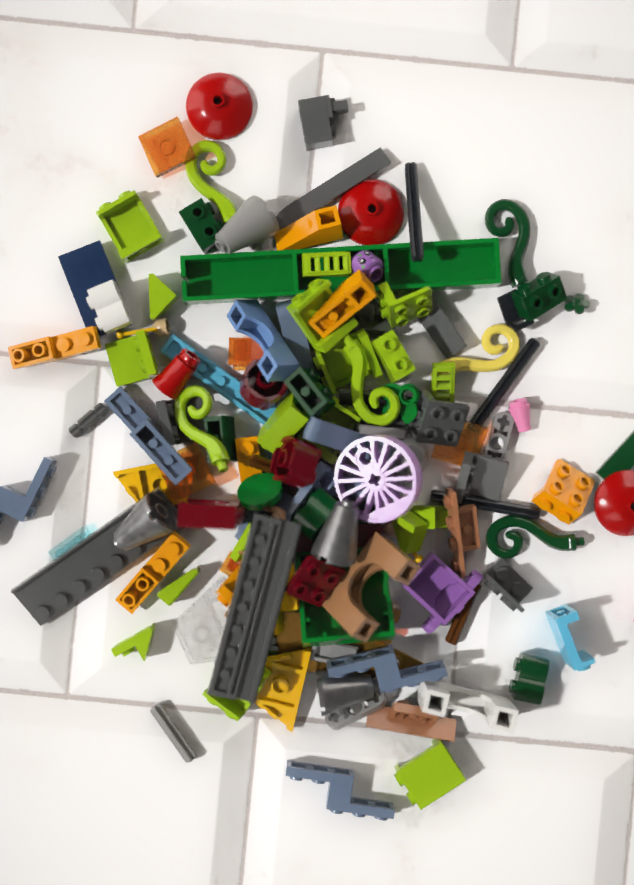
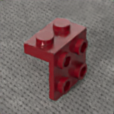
[285,555,346,607]

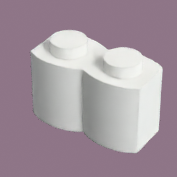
[86,280,133,334]

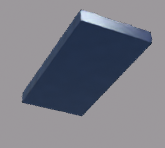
[58,240,134,338]

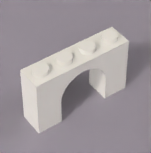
[416,681,519,733]

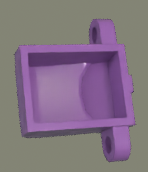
[400,551,483,634]

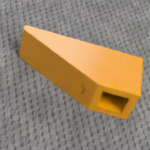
[274,205,344,250]

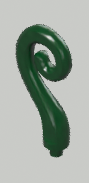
[485,199,531,289]
[486,515,585,559]

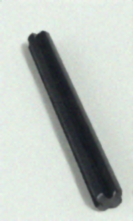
[405,162,424,262]
[467,338,540,432]
[430,490,540,519]

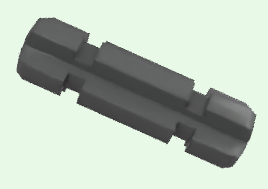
[68,403,108,438]

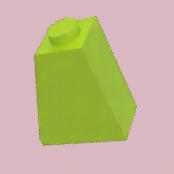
[257,391,310,453]

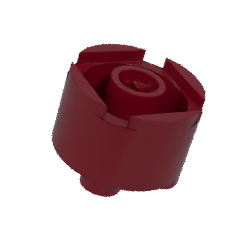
[240,359,288,410]
[270,436,322,488]

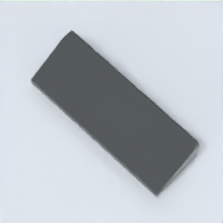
[417,296,467,359]

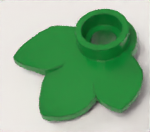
[381,383,420,424]

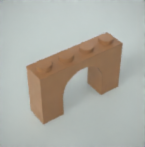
[322,531,422,643]

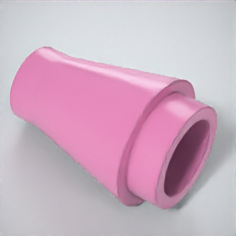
[508,398,531,432]

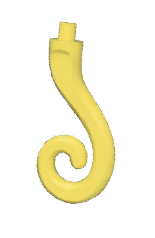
[430,324,520,376]

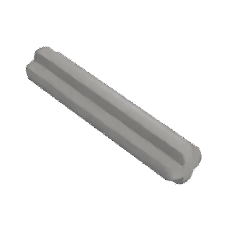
[150,703,197,763]

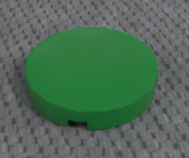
[237,473,283,511]

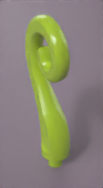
[185,140,237,225]
[342,333,401,427]
[174,385,230,473]

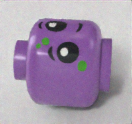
[351,250,383,283]

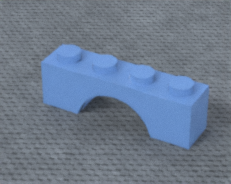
[227,300,299,382]

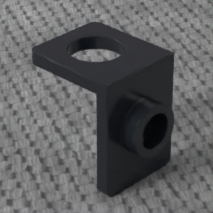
[497,289,535,332]

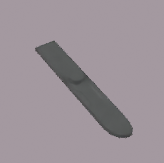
[276,147,391,230]

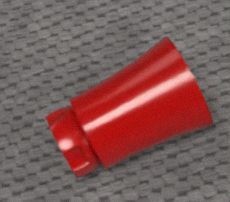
[152,348,201,400]

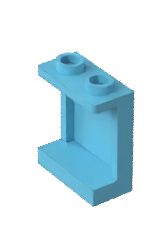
[545,604,596,672]

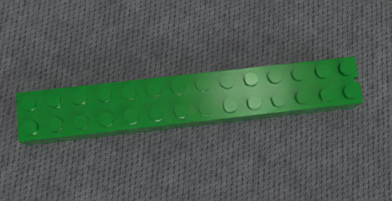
[180,238,501,305]

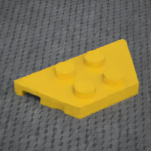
[113,455,200,505]
[255,648,312,732]

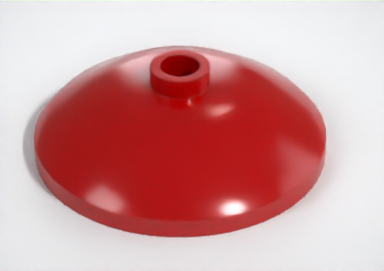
[186,73,253,140]
[338,179,404,245]
[594,470,634,536]

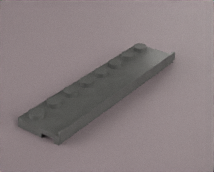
[11,487,182,626]
[207,512,302,704]

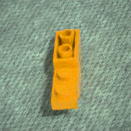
[8,326,102,369]
[115,531,192,614]

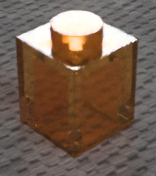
[228,337,253,371]

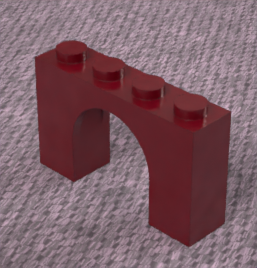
[177,498,246,530]

